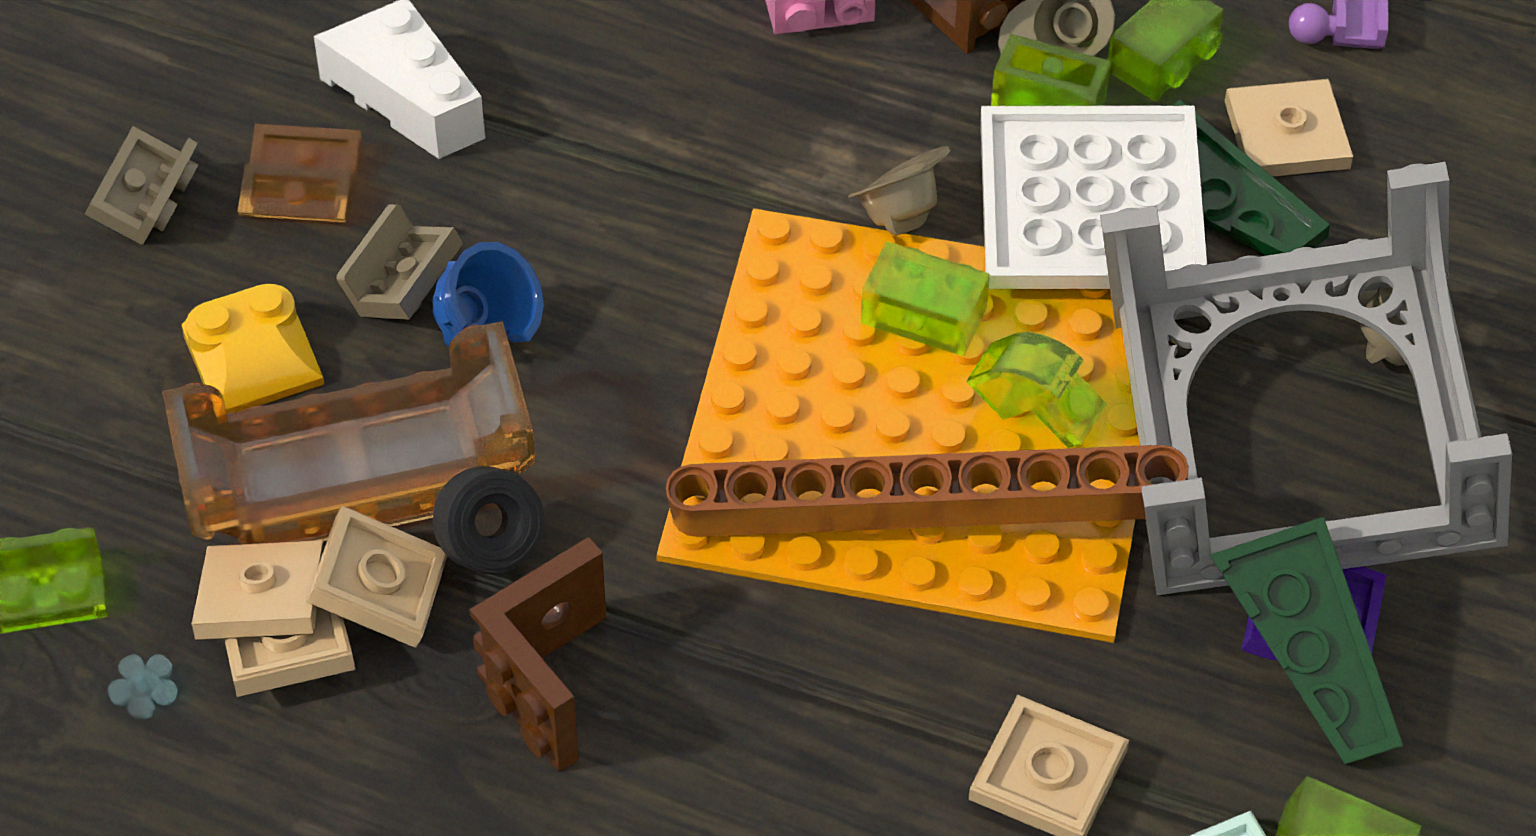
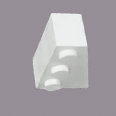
[314,0,485,159]

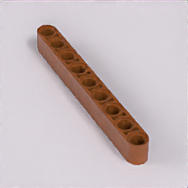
[665,445,1189,537]

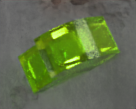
[966,332,1107,448]

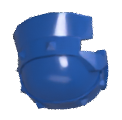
[433,242,544,353]

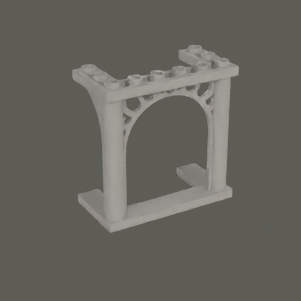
[1100,162,1512,595]

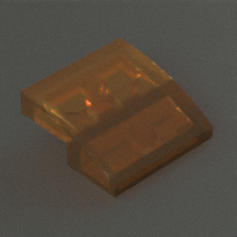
[238,124,363,223]

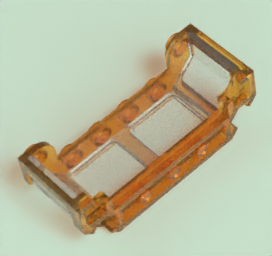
[162,321,536,545]

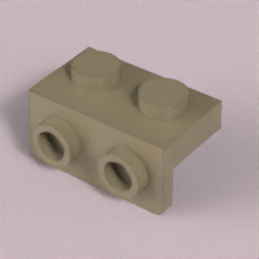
[85,126,198,245]
[336,204,463,319]

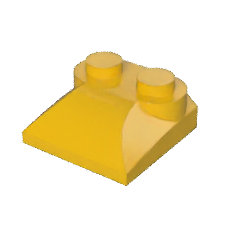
[182,284,324,419]

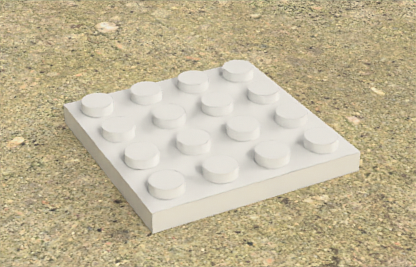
[981,106,1207,289]

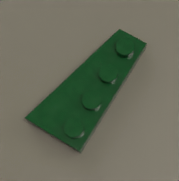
[1172,99,1330,256]
[1210,516,1403,765]

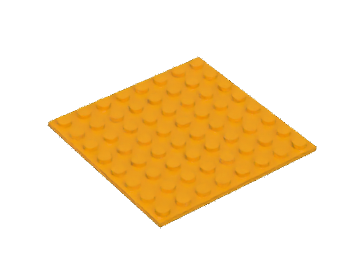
[657,209,1140,643]

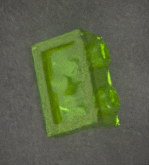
[0,527,108,634]

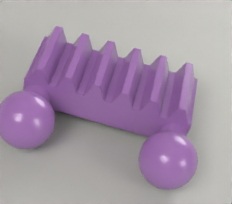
[1289,0,1388,50]

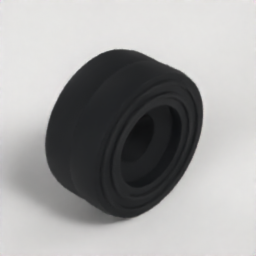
[433,466,545,574]

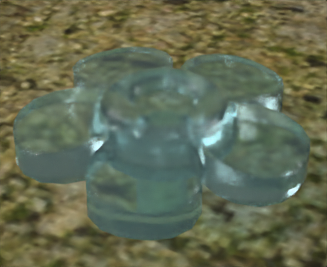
[108,654,178,719]

